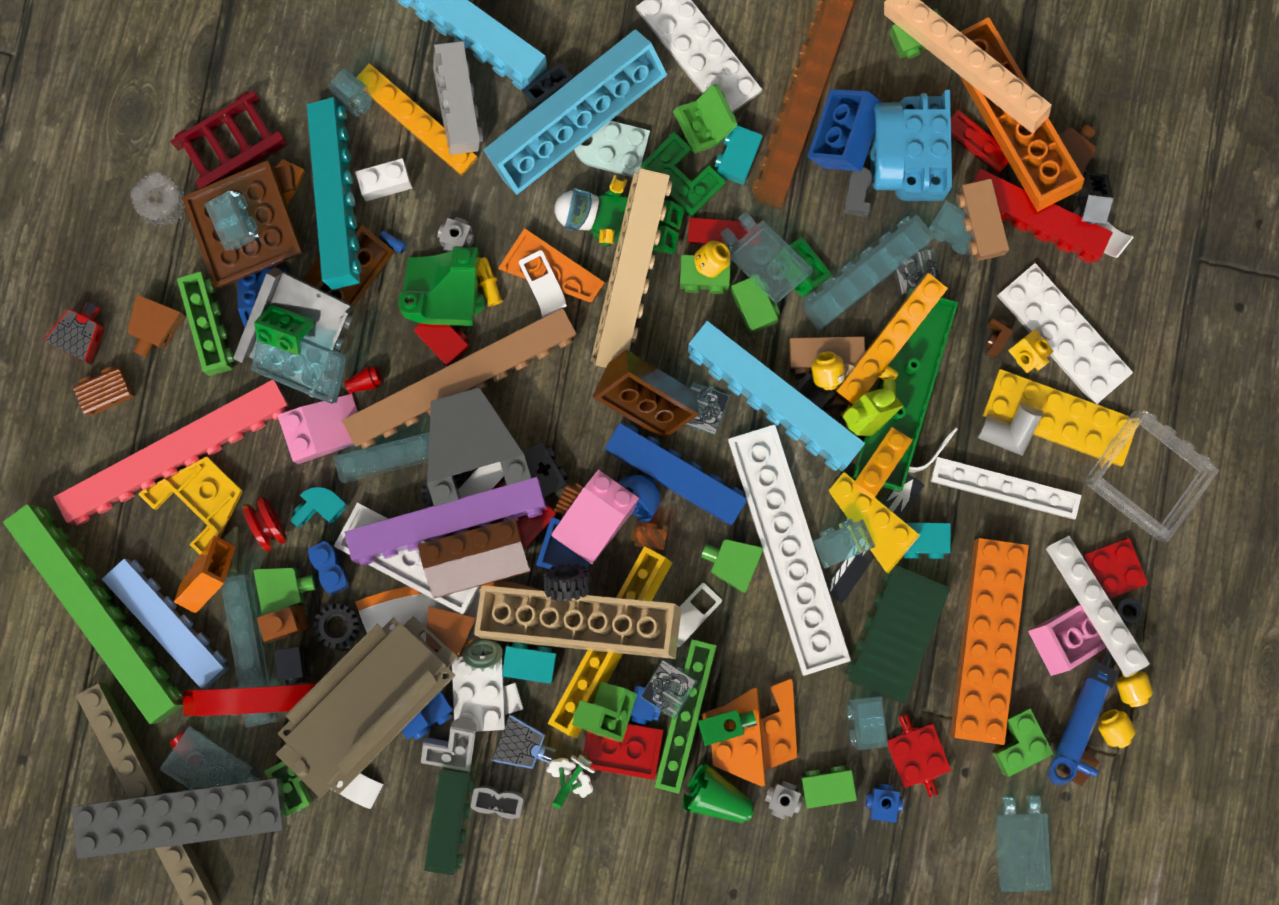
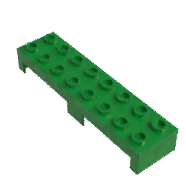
[852,288,958,492]

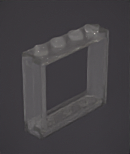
[1083,410,1219,542]

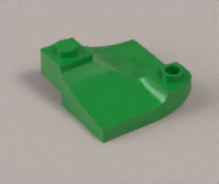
[398,247,480,326]

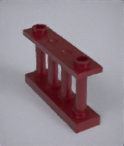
[170,91,287,189]

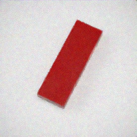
[951,110,1008,174]
[688,218,762,249]

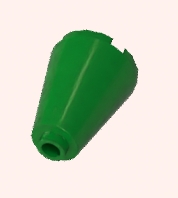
[682,764,755,823]

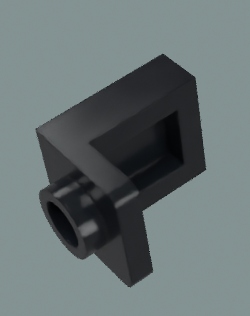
[795,373,837,412]

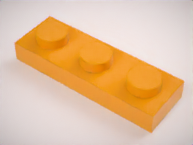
[852,427,913,500]

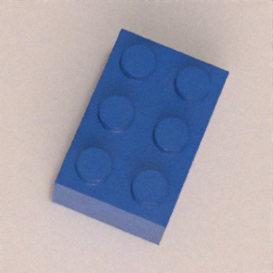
[807,89,881,172]

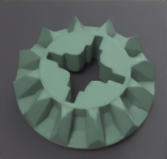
[462,639,503,672]

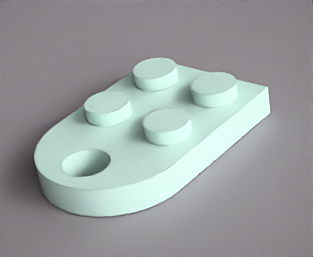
[574,121,650,177]

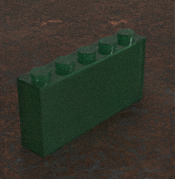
[845,565,951,704]

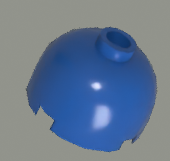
[618,475,661,523]

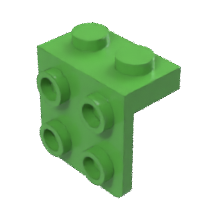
[673,84,737,154]

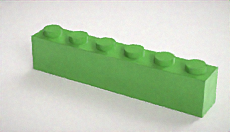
[654,640,716,794]

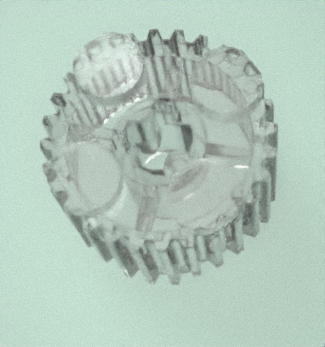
[130,172,185,226]

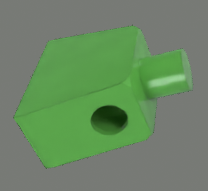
[701,539,763,593]
[254,568,316,616]

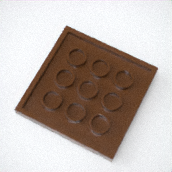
[182,160,304,289]

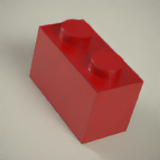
[413,323,470,367]

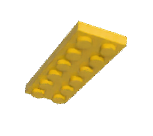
[982,369,1139,467]

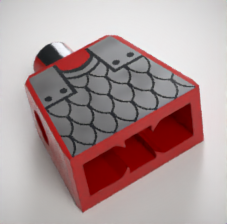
[44,302,104,365]

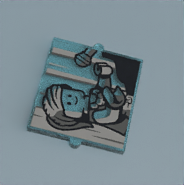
[893,248,942,295]
[685,382,730,436]
[640,659,698,719]

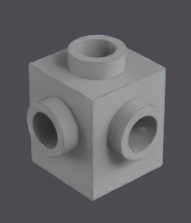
[437,217,475,252]
[765,781,803,819]

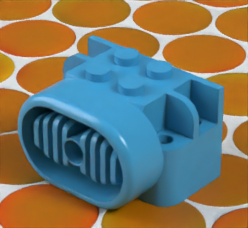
[870,90,952,201]

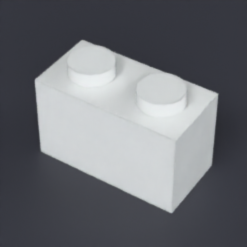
[356,158,412,201]

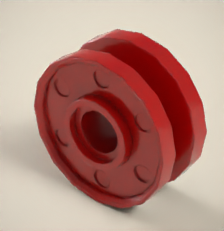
[242,496,288,552]

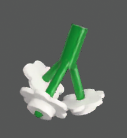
[547,754,595,809]

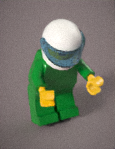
[555,175,684,254]

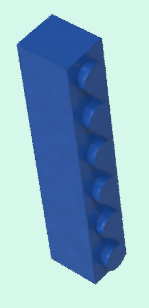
[604,423,747,526]

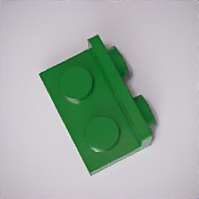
[773,237,832,298]
[254,305,314,355]

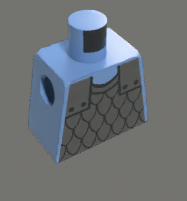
[492,715,556,769]

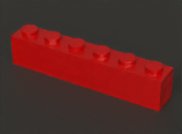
[972,169,1113,263]

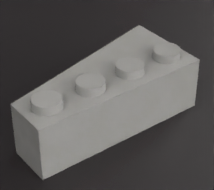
[433,41,483,155]

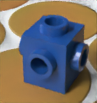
[866,784,903,823]

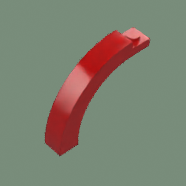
[183,683,317,716]

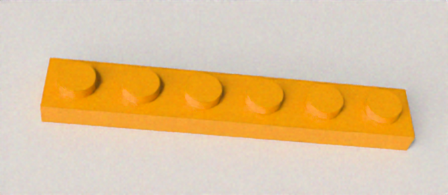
[354,63,478,176]
[835,273,948,405]

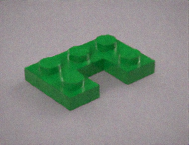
[640,132,726,218]

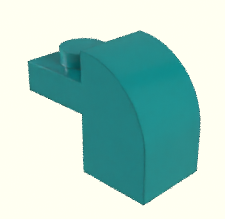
[290,487,349,528]

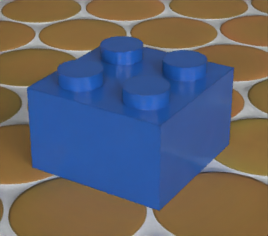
[536,517,590,569]

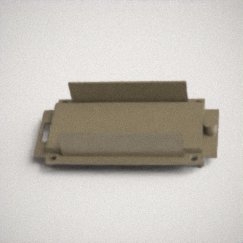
[276,616,459,798]

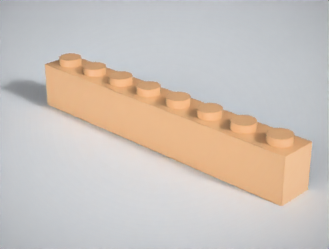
[884,0,1052,134]

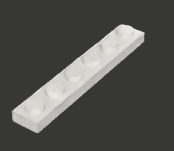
[930,457,1082,520]
[1046,536,1150,677]

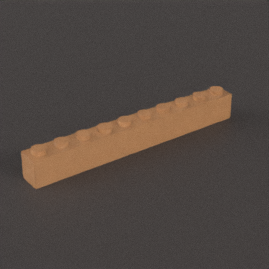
[342,308,576,450]

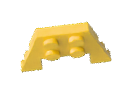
[139,457,243,555]

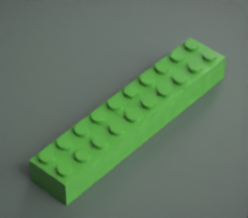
[3,504,183,724]

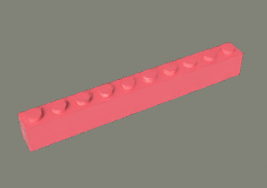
[54,379,291,526]

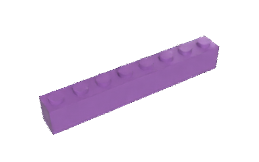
[344,477,548,565]

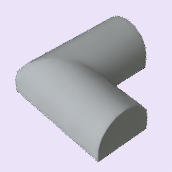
[977,402,1043,456]
[421,718,477,772]

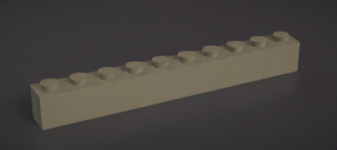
[76,683,221,905]

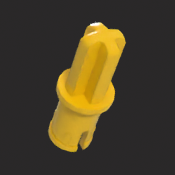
[478,257,503,307]

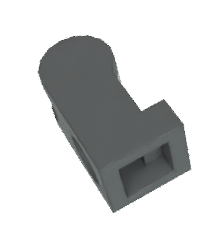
[843,167,872,218]

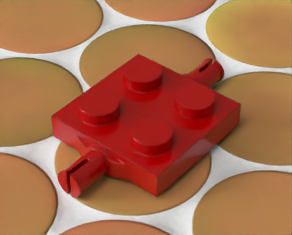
[886,714,951,798]

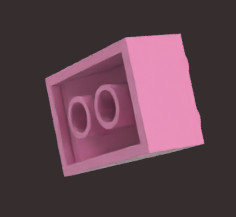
[278,394,358,464]
[551,470,639,564]
[1028,603,1107,676]

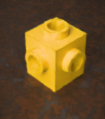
[1008,329,1054,373]

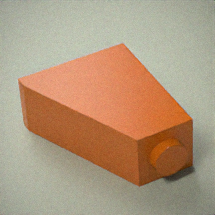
[174,536,236,613]

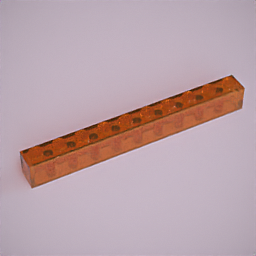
[751,0,854,210]

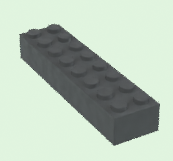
[72,777,288,859]

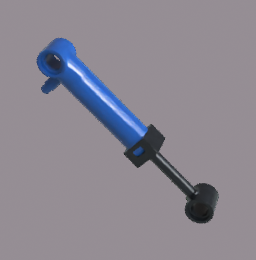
[1047,598,1143,785]

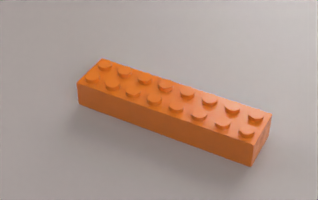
[958,17,1084,212]
[950,538,1029,745]

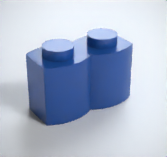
[308,541,350,595]

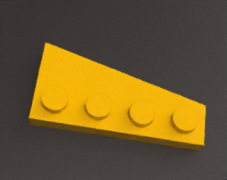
[829,472,920,574]

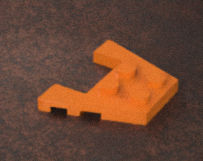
[701,679,797,770]

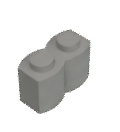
[470,786,525,819]

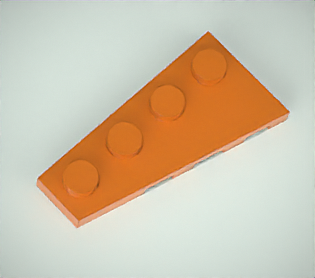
[498,228,606,303]

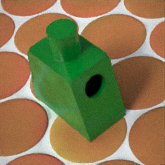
[698,710,757,746]

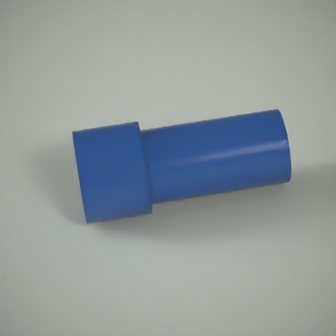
[379,231,407,254]

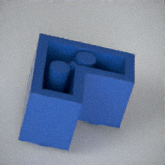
[402,690,454,740]

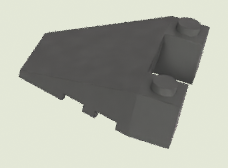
[427,387,531,507]

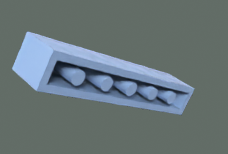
[102,559,229,689]

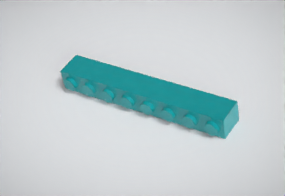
[307,97,362,290]

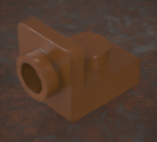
[985,318,1013,359]

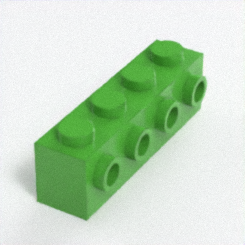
[177,272,234,376]

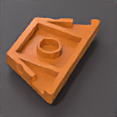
[709,688,766,786]

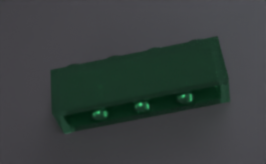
[424,768,475,875]

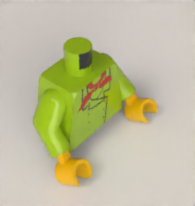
[839,365,903,437]

